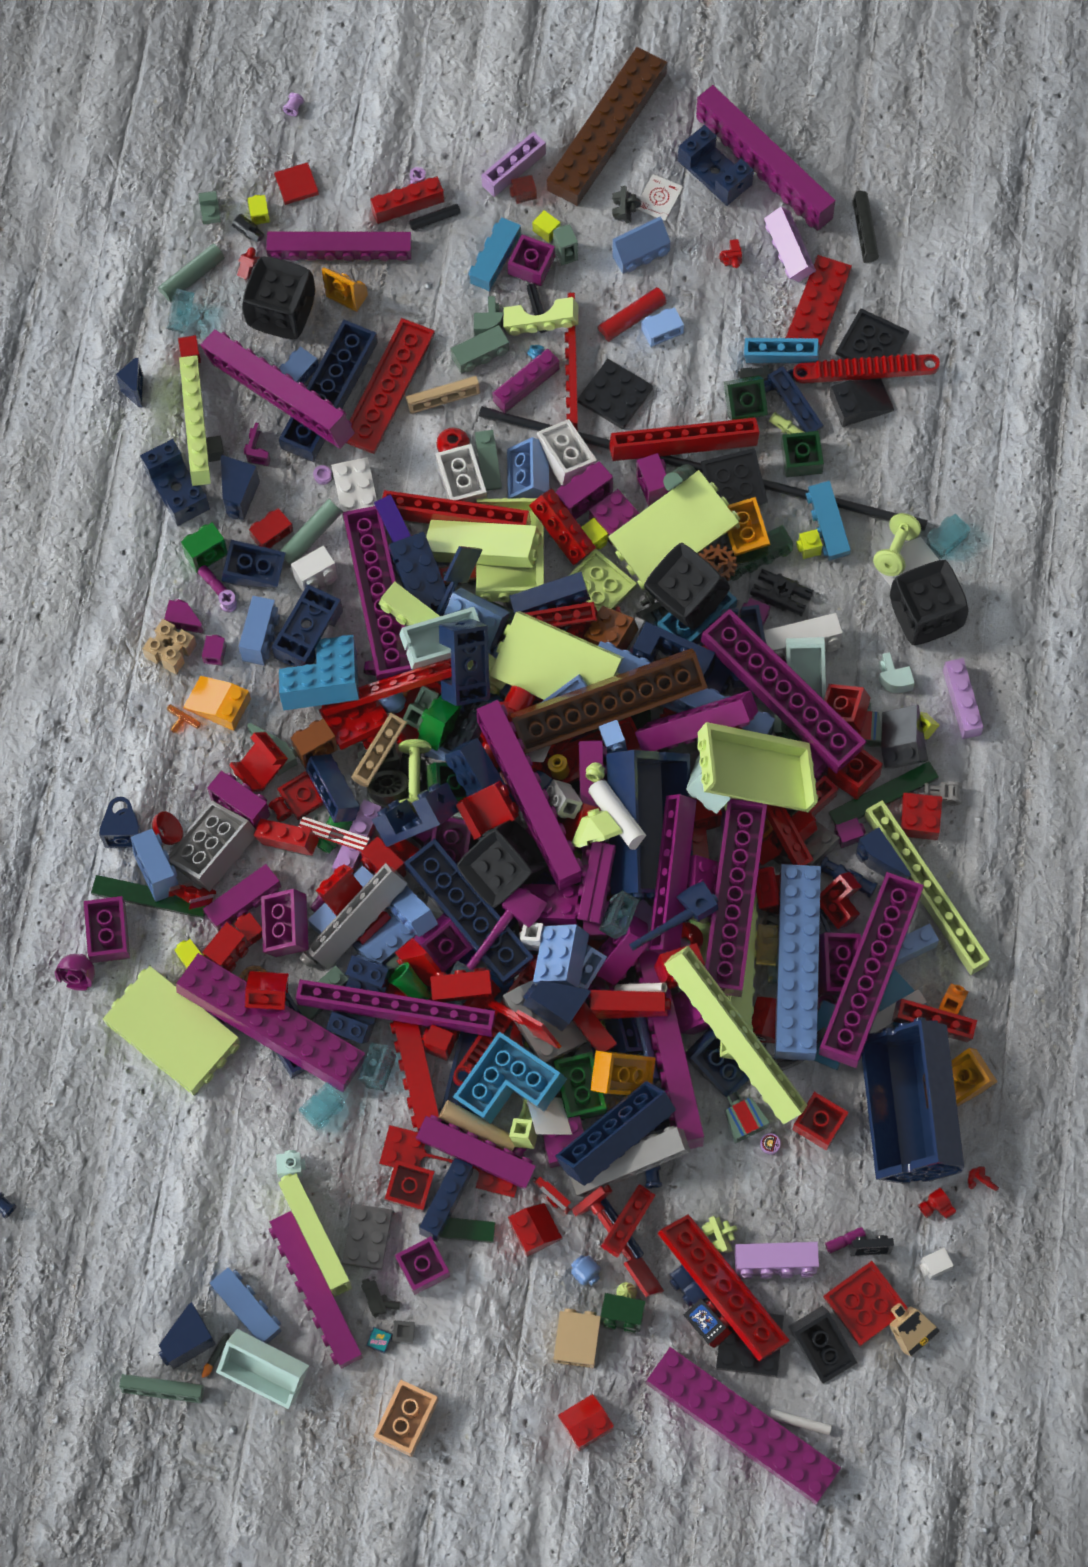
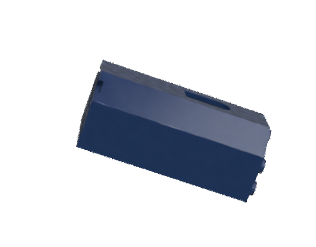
[606,750,693,901]
[862,1018,964,1184]

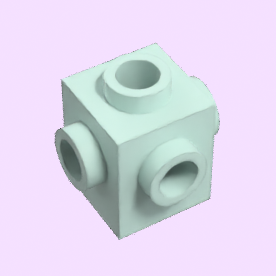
[276,1150,306,1178]

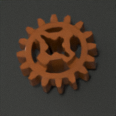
[699,544,737,582]

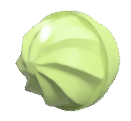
[585,762,605,782]
[616,1282,637,1299]

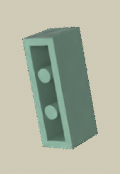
[450,325,510,374]

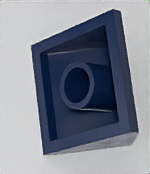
[116,358,143,407]

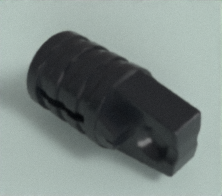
[232,214,265,242]

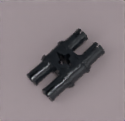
[750,568,814,617]

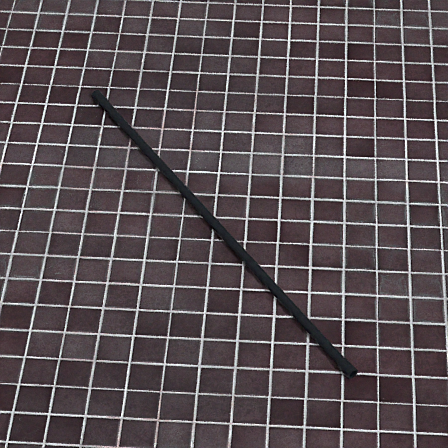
[479,406,928,531]

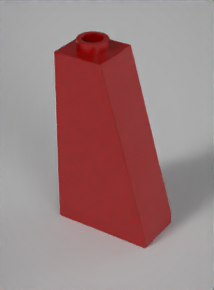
[590,990,671,1019]

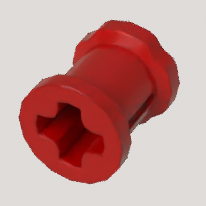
[268,796,293,822]

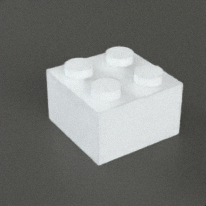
[291,546,338,592]

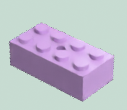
[734,1242,819,1279]

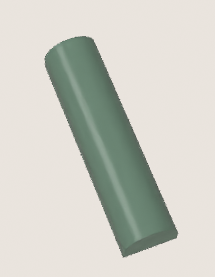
[158,243,225,302]
[663,464,697,491]
[280,498,343,565]
[119,1374,204,1404]

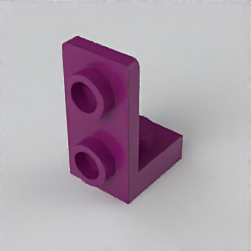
[244,422,271,467]

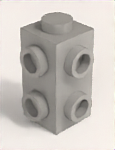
[546,779,583,819]

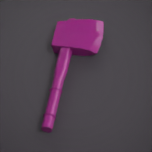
[467,887,547,971]

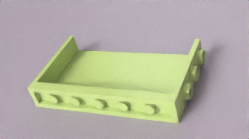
[608,470,740,591]
[475,498,544,602]
[489,611,624,700]
[697,722,818,812]
[103,966,240,1096]

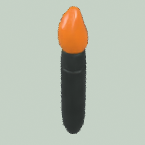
[202,1333,230,1378]

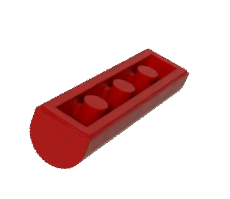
[598,287,666,342]
[525,602,597,627]

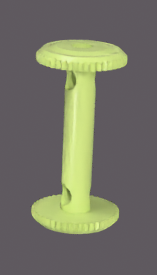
[873,513,921,576]
[398,739,431,812]

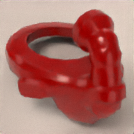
[967,1166,999,1191]

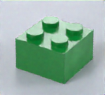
[181,522,228,573]
[417,695,462,751]

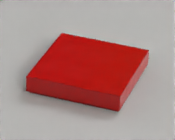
[274,162,319,205]
[277,771,324,820]

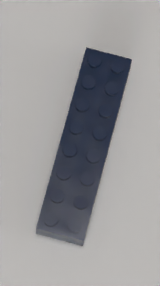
[279,319,378,462]
[404,838,534,986]

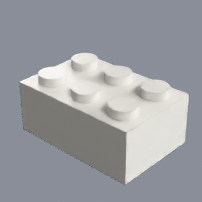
[436,444,487,503]
[331,457,377,523]

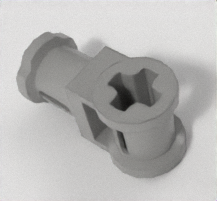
[924,782,962,806]

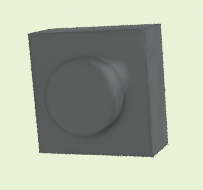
[392,1320,415,1344]

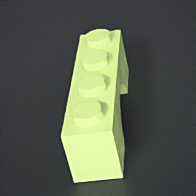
[503,297,578,336]
[509,1099,538,1149]

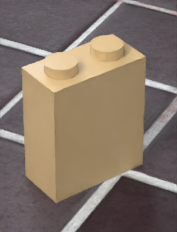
[553,1309,600,1368]

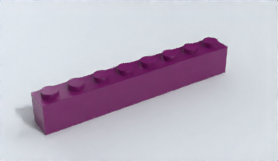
[266,231,412,261]
[649,794,696,954]
[268,1211,363,1369]

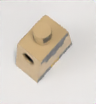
[890,1303,940,1356]

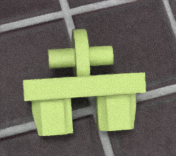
[702,1216,738,1253]

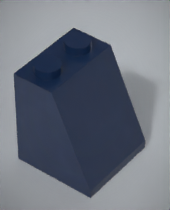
[220,455,260,520]
[522,980,591,1031]
[158,1302,216,1370]

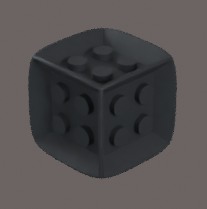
[242,256,315,339]
[644,543,730,630]
[890,560,969,645]
[457,820,548,908]

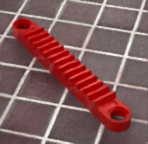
[793,354,940,384]
[453,954,538,1087]

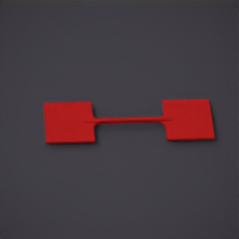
[379,1125,522,1198]

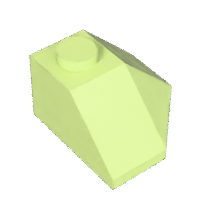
[572,809,622,847]

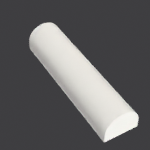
[588,780,646,850]

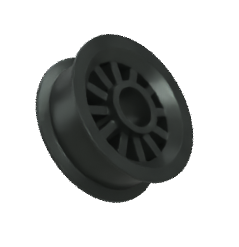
[366,768,409,808]

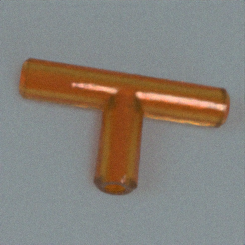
[167,704,201,733]

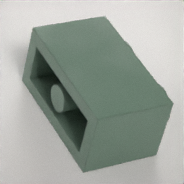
[553,224,578,266]

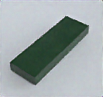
[440,1217,496,1243]

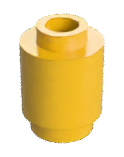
[548,754,570,780]

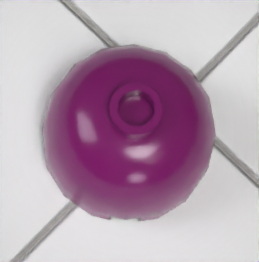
[54,954,95,991]

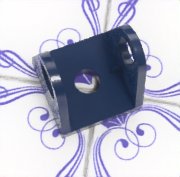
[99,797,141,848]

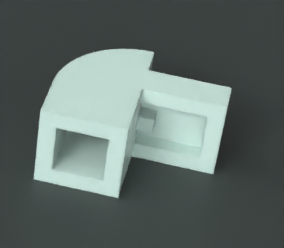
[879,652,915,693]

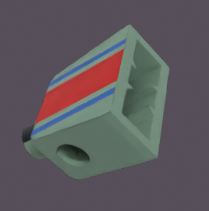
[857,703,882,747]
[725,1092,770,1144]

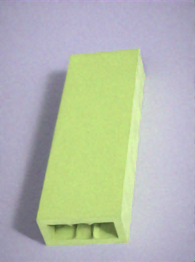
[426,520,542,568]
[278,1174,352,1297]

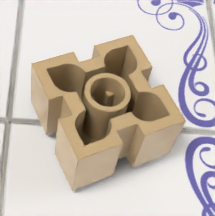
[142,619,197,675]

